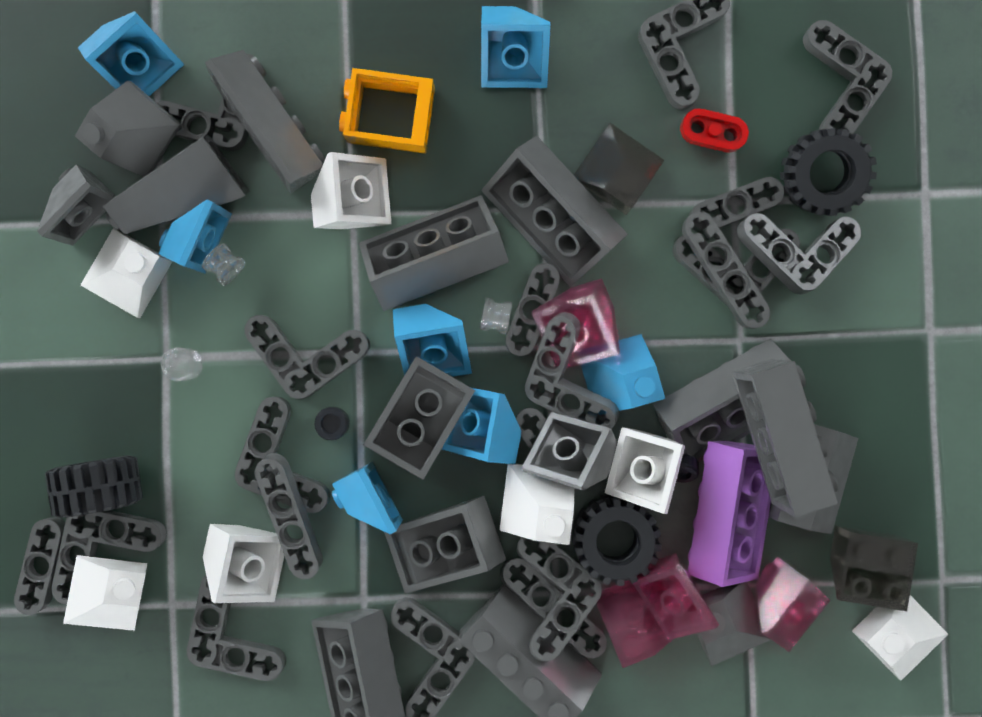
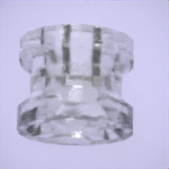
[202,243,246,286]
[480,297,512,335]
[161,348,203,381]

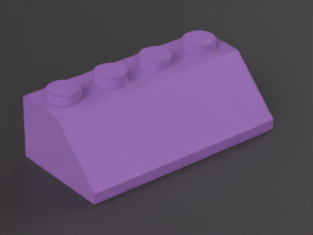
[687,441,771,587]

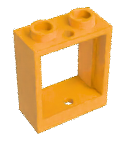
[339,68,435,154]

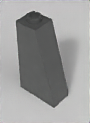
[102,135,250,234]

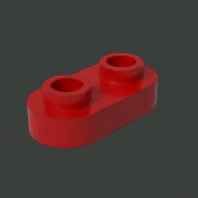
[680,108,749,153]

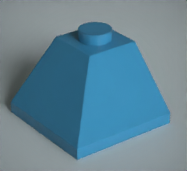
[481,6,551,88]
[78,11,184,96]
[158,200,232,274]
[393,304,472,377]
[577,334,665,415]
[442,387,522,464]
[332,462,403,534]

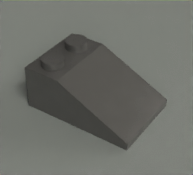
[363,356,475,480]
[384,496,506,594]

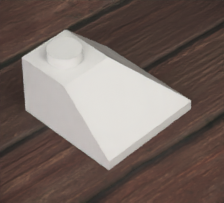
[311,152,392,229]
[81,228,173,318]
[605,427,685,514]
[499,464,575,545]
[203,524,285,603]
[63,555,148,630]
[852,585,948,681]

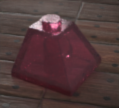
[532,278,620,369]
[633,553,719,640]
[756,557,831,652]
[596,570,680,668]

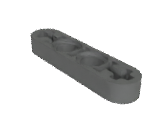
[682,212,770,329]
[255,453,323,579]
[500,558,607,659]

